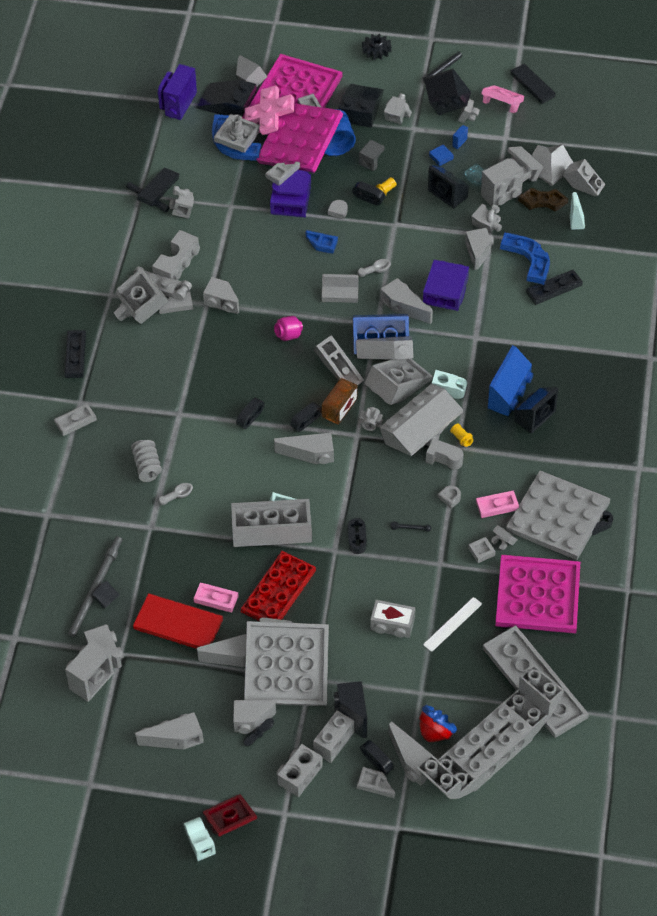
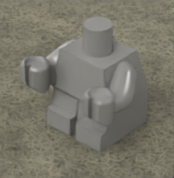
[384,93,412,125]
[169,186,194,219]
[471,203,502,233]

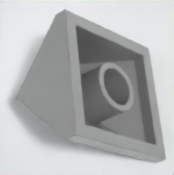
[532,144,573,186]

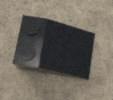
[197,80,257,117]
[338,84,384,128]

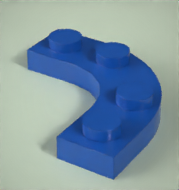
[212,115,261,161]
[500,232,550,285]

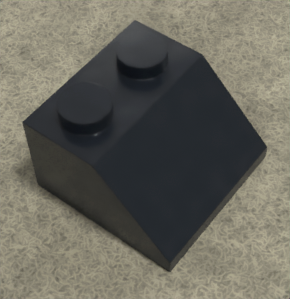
[424,69,471,115]
[428,165,469,209]
[514,387,559,434]
[333,681,367,738]

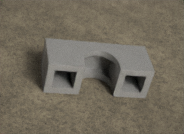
[152,230,200,280]

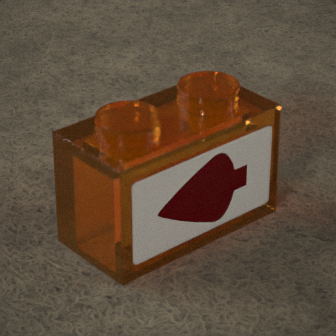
[322,378,358,425]

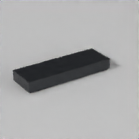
[511,64,556,104]
[137,167,179,207]
[526,269,583,305]
[65,330,86,378]

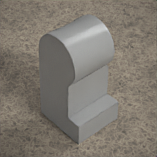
[426,438,464,470]

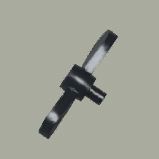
[244,718,274,746]

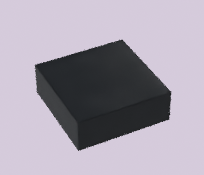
[91,580,120,609]

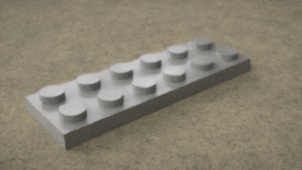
[483,626,589,738]

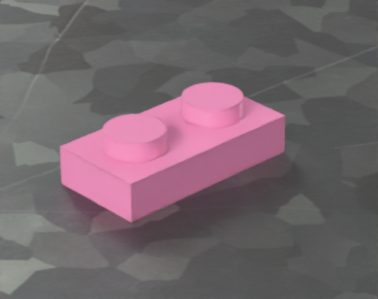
[476,490,519,518]
[194,582,238,613]

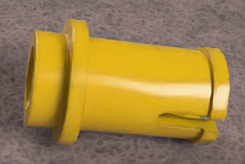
[376,177,397,196]
[450,424,473,447]

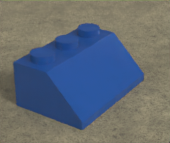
[353,314,409,354]
[488,345,533,416]

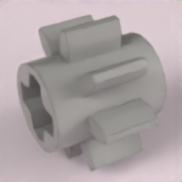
[359,407,383,431]

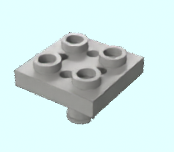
[214,114,260,153]

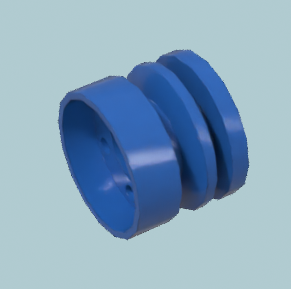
[324,109,356,156]

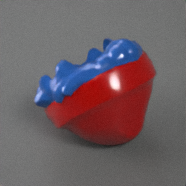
[419,705,457,742]

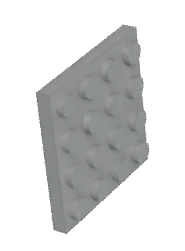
[506,471,610,560]
[244,621,329,707]

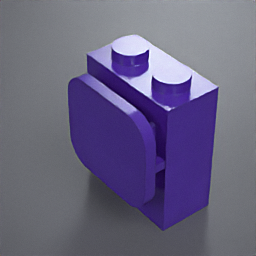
[158,64,197,120]
[270,170,311,217]
[423,260,469,311]

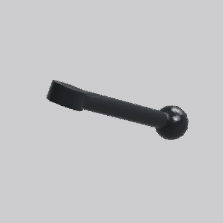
[391,521,432,532]

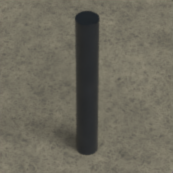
[423,52,462,82]
[126,181,169,213]

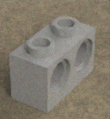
[313,711,354,763]
[277,744,323,797]

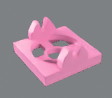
[482,85,524,113]

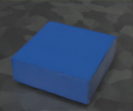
[452,125,468,150]
[429,144,454,166]

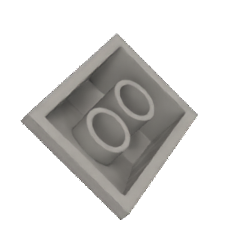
[364,359,433,405]

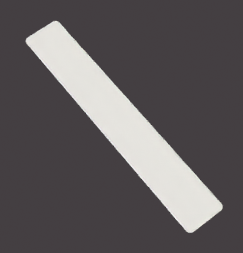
[424,597,482,651]

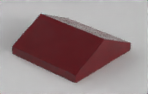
[203,794,258,837]

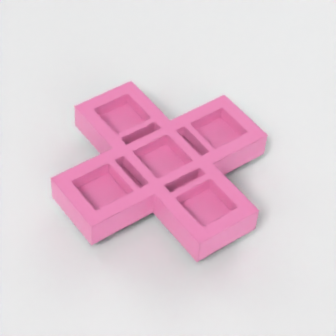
[245,85,294,135]

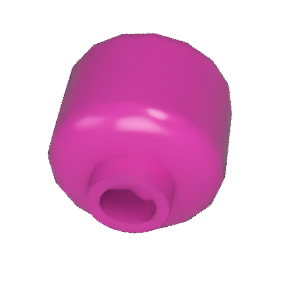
[274,316,303,341]

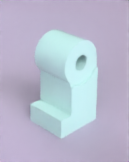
[432,370,468,399]
[183,817,216,861]

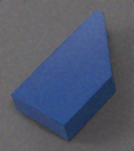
[305,230,338,254]

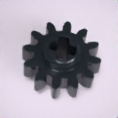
[362,34,391,60]

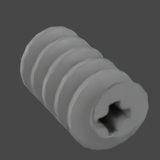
[131,440,162,482]

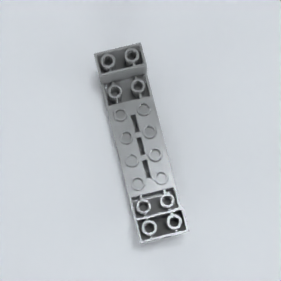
[416,664,564,799]

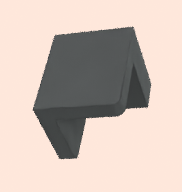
[359,140,385,171]

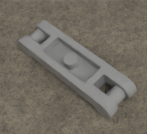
[128,266,192,301]

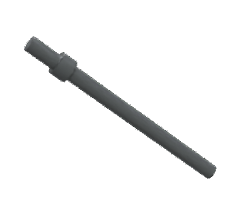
[68,536,123,637]

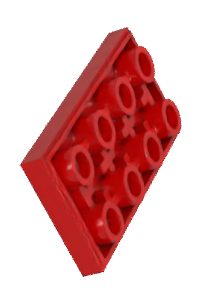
[241,551,316,621]
[133,593,223,649]

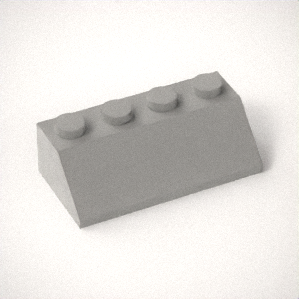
[380,384,463,456]
[231,499,312,547]

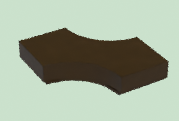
[518,188,568,212]

